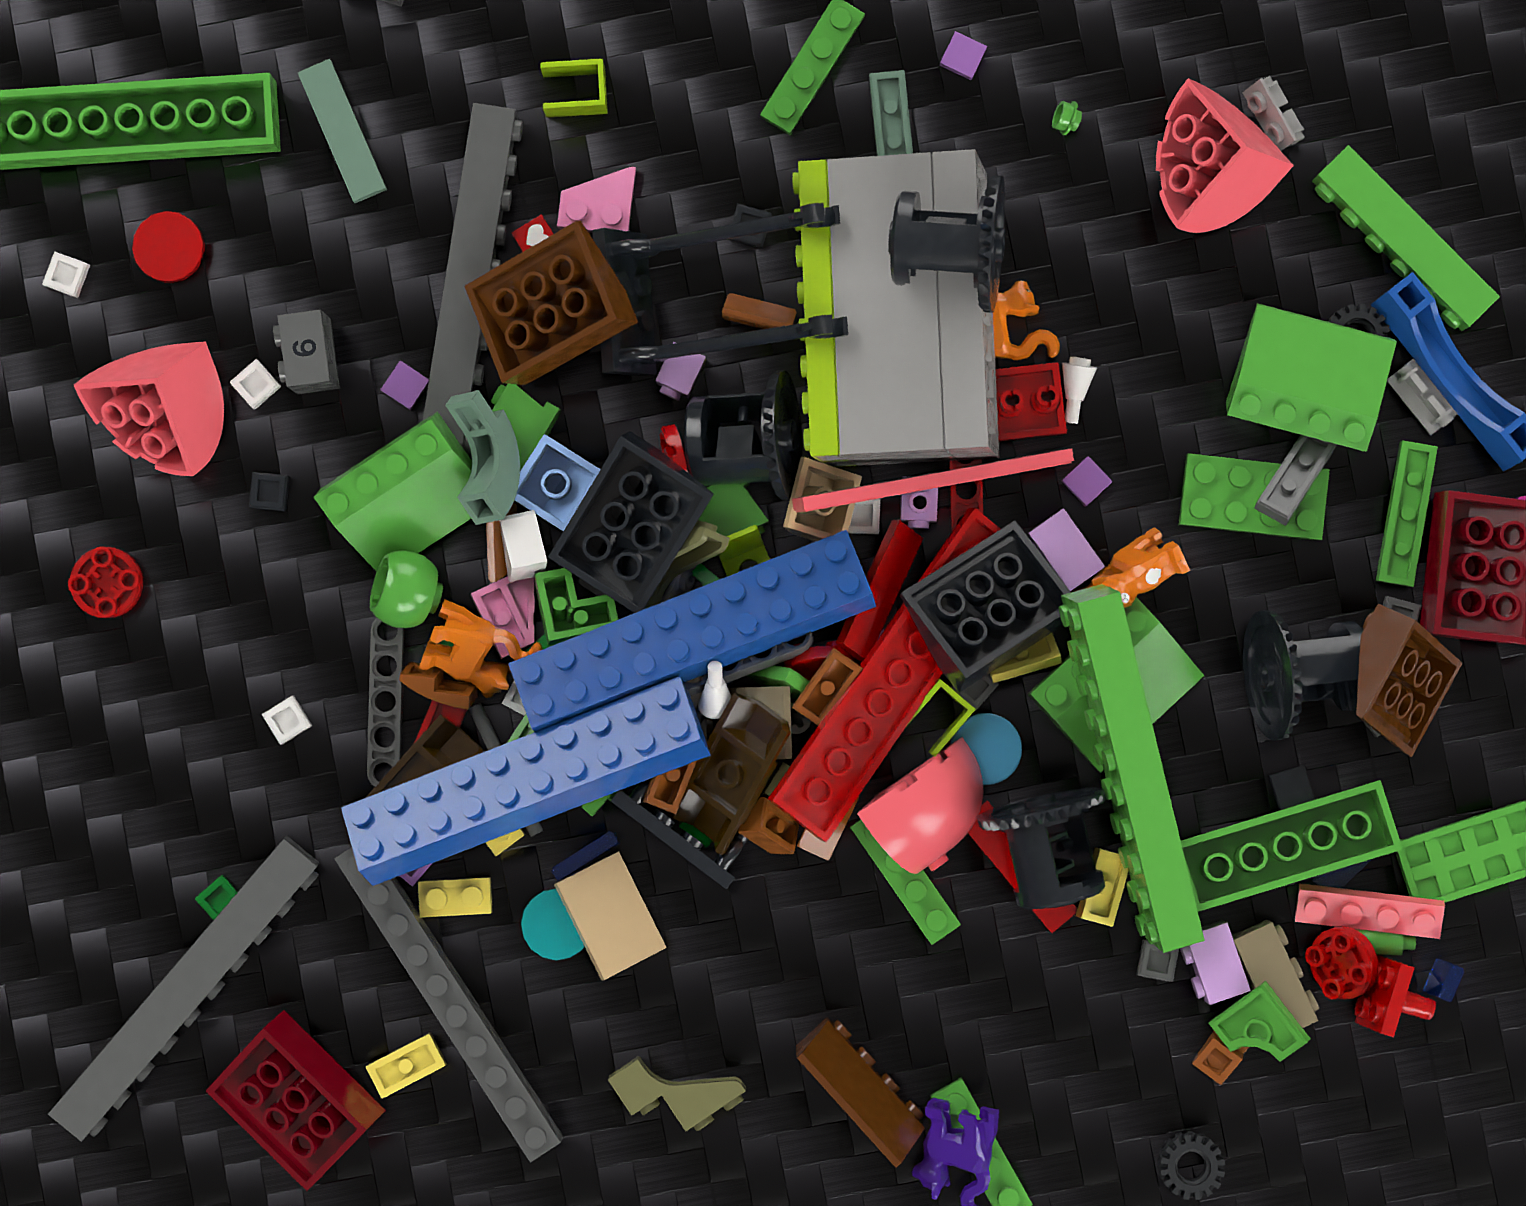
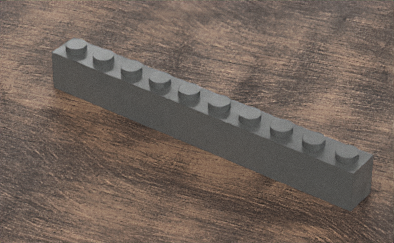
[423,103,523,456]
[48,835,319,1142]
[334,847,563,1162]

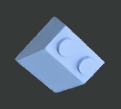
[514,434,601,531]

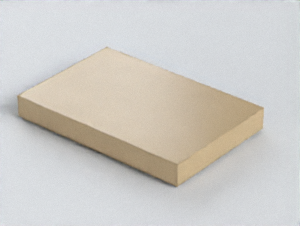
[554,852,667,981]

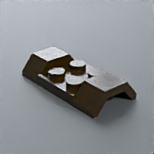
[668,693,791,855]
[366,714,485,798]

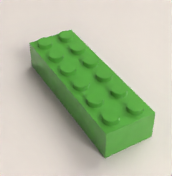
[1181,780,1403,912]

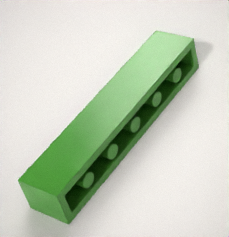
[1312,145,1500,331]

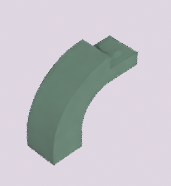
[445,390,520,525]

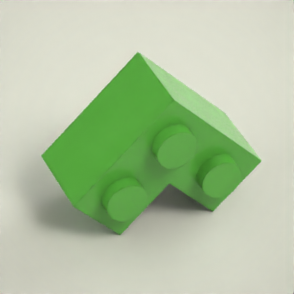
[535,568,618,647]

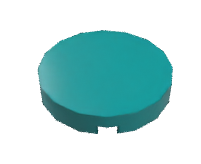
[521,888,584,960]

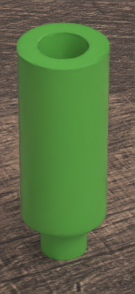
[1356,929,1416,955]

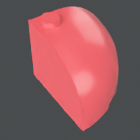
[1156,78,1294,233]
[74,341,224,476]
[857,737,983,874]

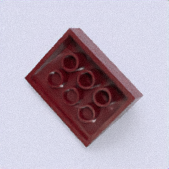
[1420,490,1526,645]
[206,1010,386,1191]

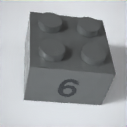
[273,310,340,394]

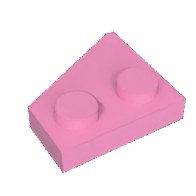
[557,167,636,233]
[470,576,535,659]

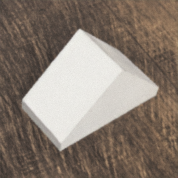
[499,510,547,582]

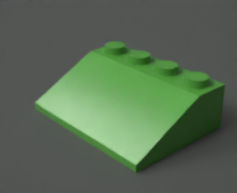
[1226,303,1397,452]
[314,411,472,571]
[1027,597,1204,773]

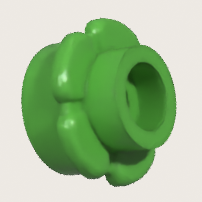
[1052,101,1082,135]

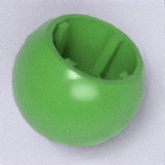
[370,550,443,628]

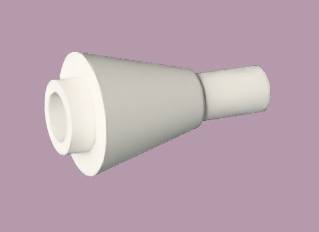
[1062,357,1097,424]
[698,661,732,719]

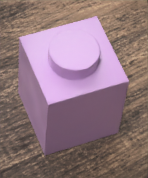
[655,342,707,401]

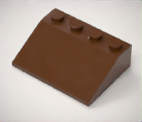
[464,220,638,385]
[1356,604,1462,757]
[796,1017,925,1168]

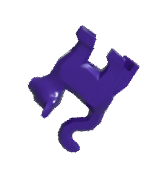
[912,1098,999,1206]

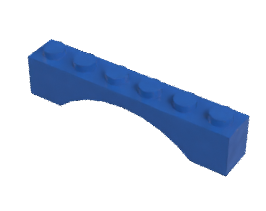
[1371,272,1526,472]

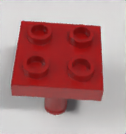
[996,362,1067,442]
[1355,955,1436,1037]

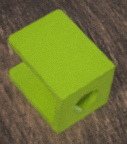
[540,59,608,117]
[718,525,770,577]
[905,679,976,757]

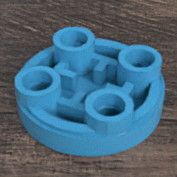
[950,713,1022,785]

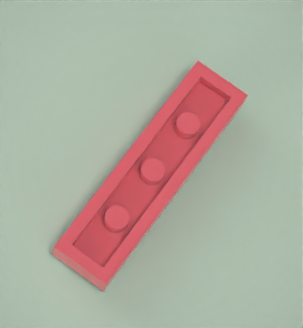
[1295,883,1445,939]

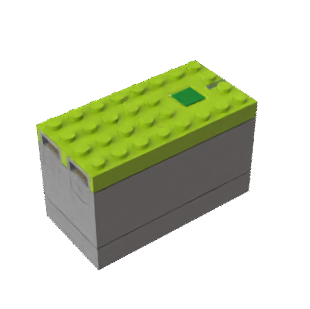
[793,149,1000,467]

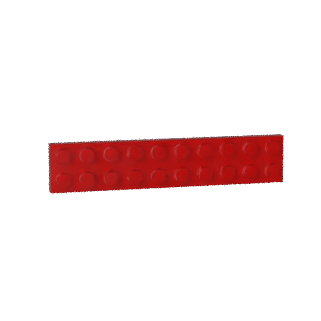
[768,508,1001,842]

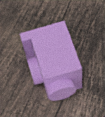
[900,476,938,529]

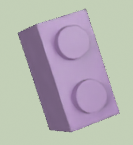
[1026,508,1105,591]
[1180,920,1251,1005]

